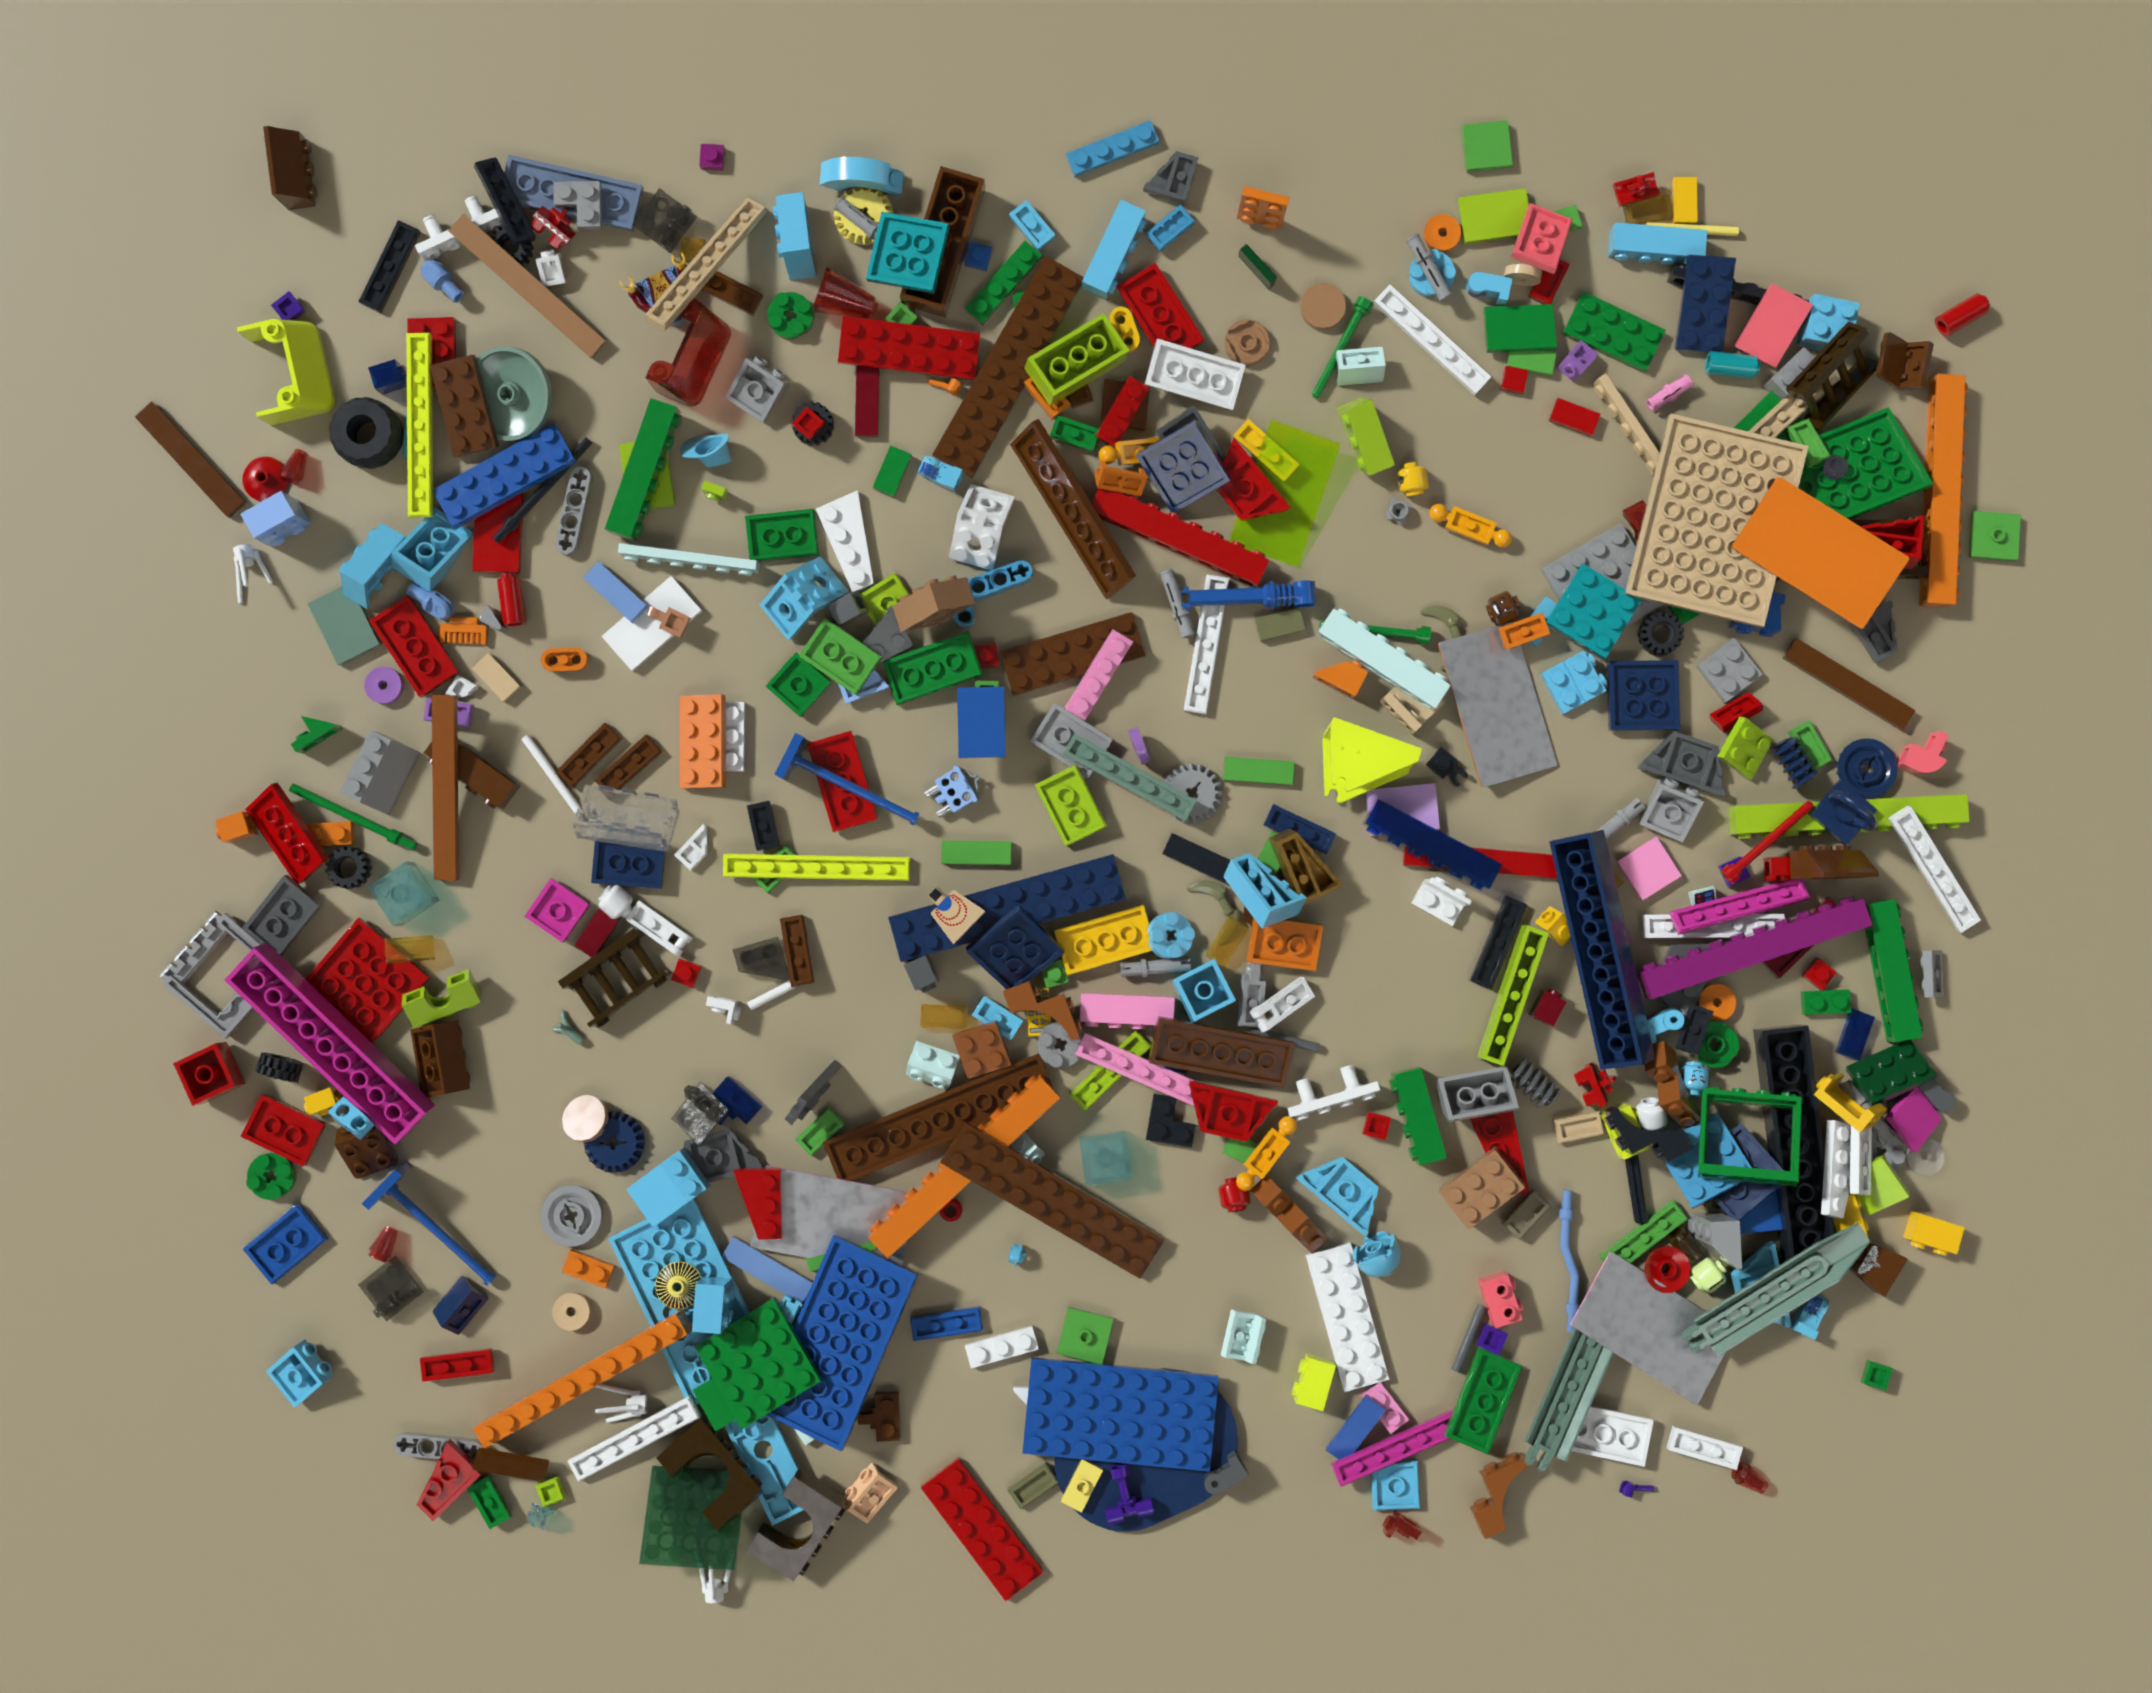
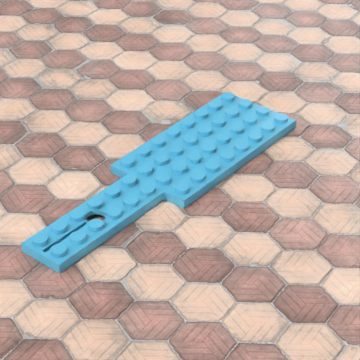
[608,1198,803,1525]

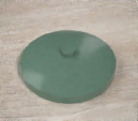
[476,346,553,441]

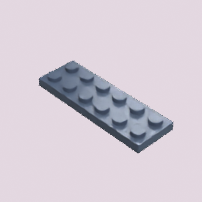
[504,155,644,232]

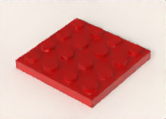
[305,918,431,1044]

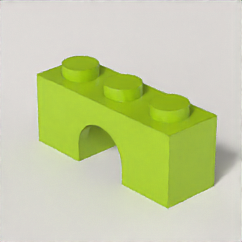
[402,969,481,1028]

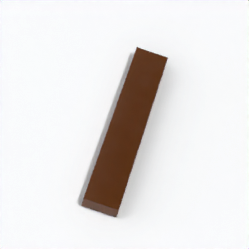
[135,401,247,518]
[1782,638,1915,730]

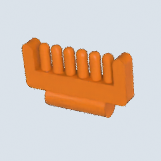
[440,616,488,645]

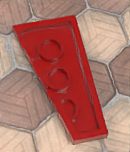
[1470,1111,1530,1195]

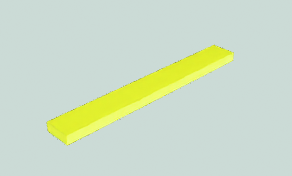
[406,333,433,518]
[723,854,910,881]

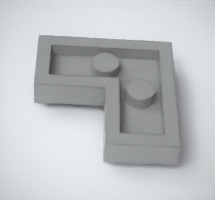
[554,181,602,230]

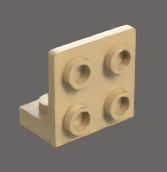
[1380,687,1444,734]

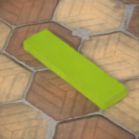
[1069,1030,1151,1111]

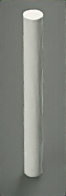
[521,734,583,814]

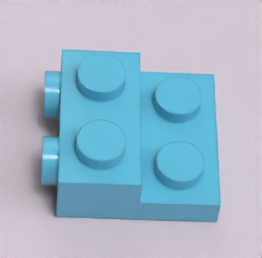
[1540,651,1607,714]
[265,1340,334,1408]

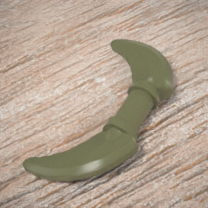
[1420,606,1462,671]
[1187,880,1240,944]

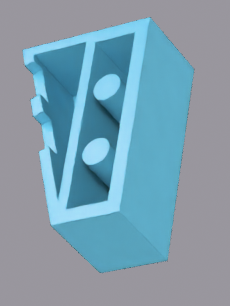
[773,192,817,280]
[339,522,406,609]
[1223,853,1307,929]

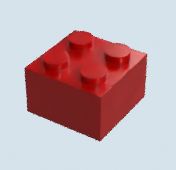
[173,1042,246,1106]

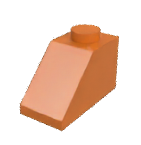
[1312,660,1368,699]

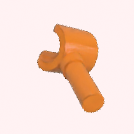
[929,378,962,395]

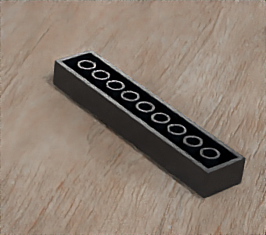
[1753,1024,1834,1263]

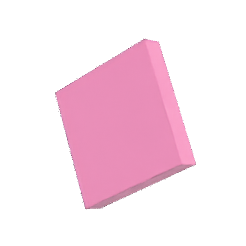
[1616,837,1682,901]

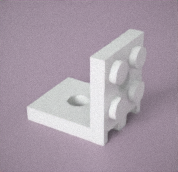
[949,484,1015,570]

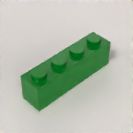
[1389,1066,1447,1166]

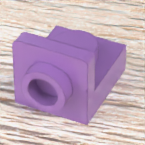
[1558,340,1599,382]

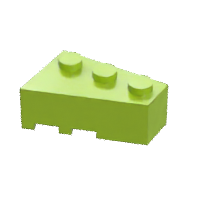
[1336,397,1395,476]

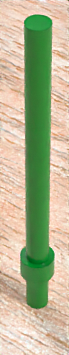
[289,783,418,851]

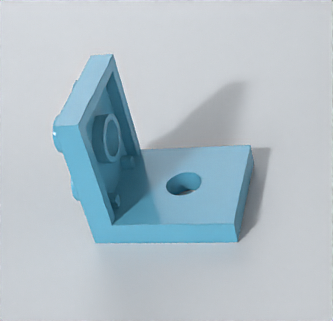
[760,556,849,640]

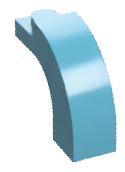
[819,157,904,196]

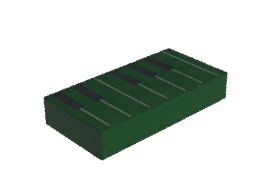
[1238,244,1276,290]

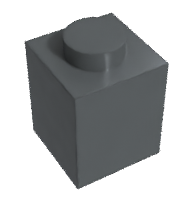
[828,591,869,626]

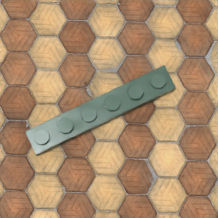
[1063,733,1197,821]

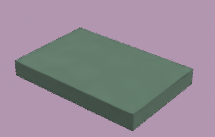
[308,587,381,666]

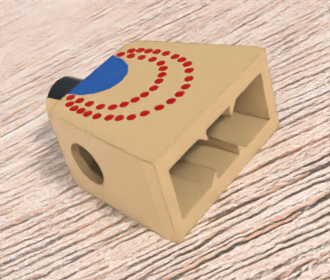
[928,887,986,944]

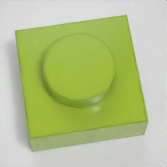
[701,480,729,502]

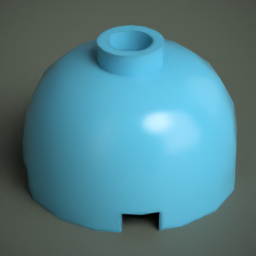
[1352,1231,1401,1277]

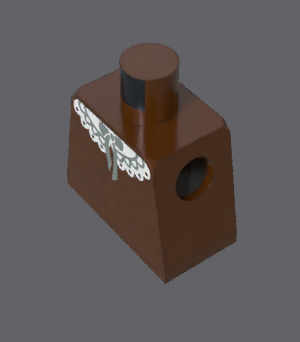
[1849,1243,1908,1297]

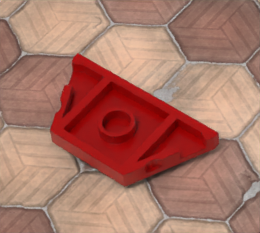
[1216,439,1291,521]
[1189,1080,1278,1142]

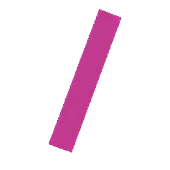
[1669,879,1810,935]
[1330,1409,1454,1487]

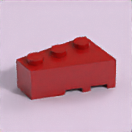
[1860,516,1924,569]

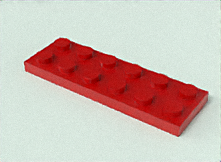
[838,316,980,381]
[921,1457,1043,1601]

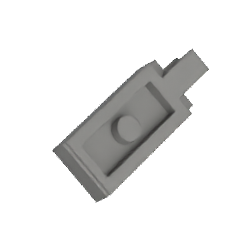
[1237,962,1266,1028]

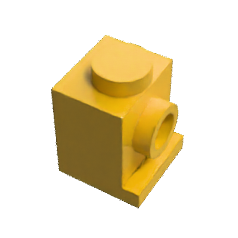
[304,1087,346,1117]

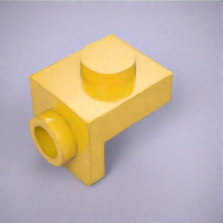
[1535,906,1571,947]

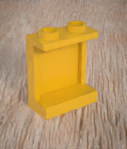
[1814,1072,1887,1133]

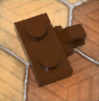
[858,1392,901,1442]

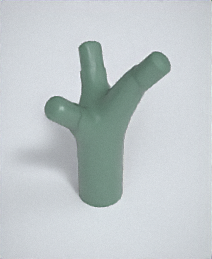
[552,1010,584,1045]

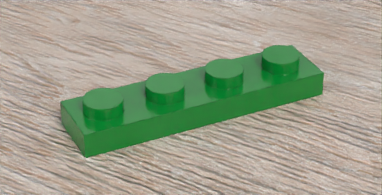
[965,240,1042,326]

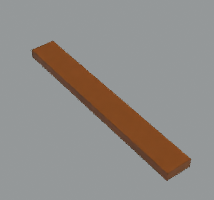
[431,694,459,881]

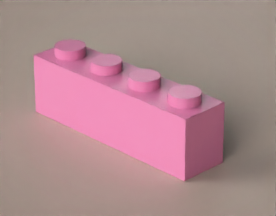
[1080,993,1175,1029]

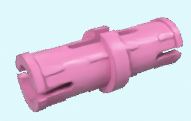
[1646,374,1693,412]

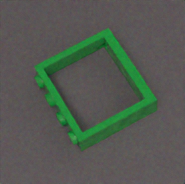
[1697,1086,1802,1186]

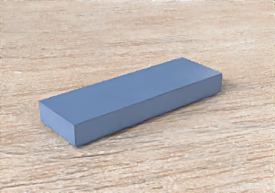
[583,561,648,624]

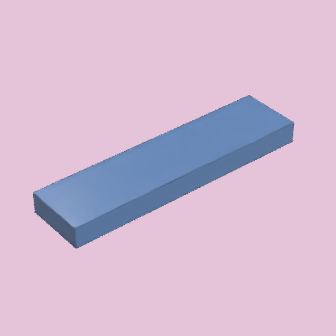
[722,1236,813,1302]

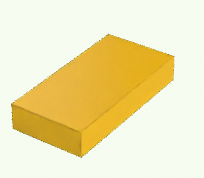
[1672,177,1698,225]

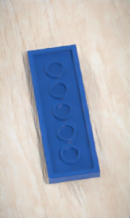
[433,423,577,530]

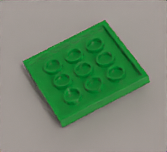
[695,1297,823,1430]

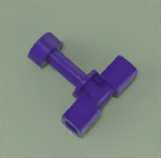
[1104,1464,1154,1525]

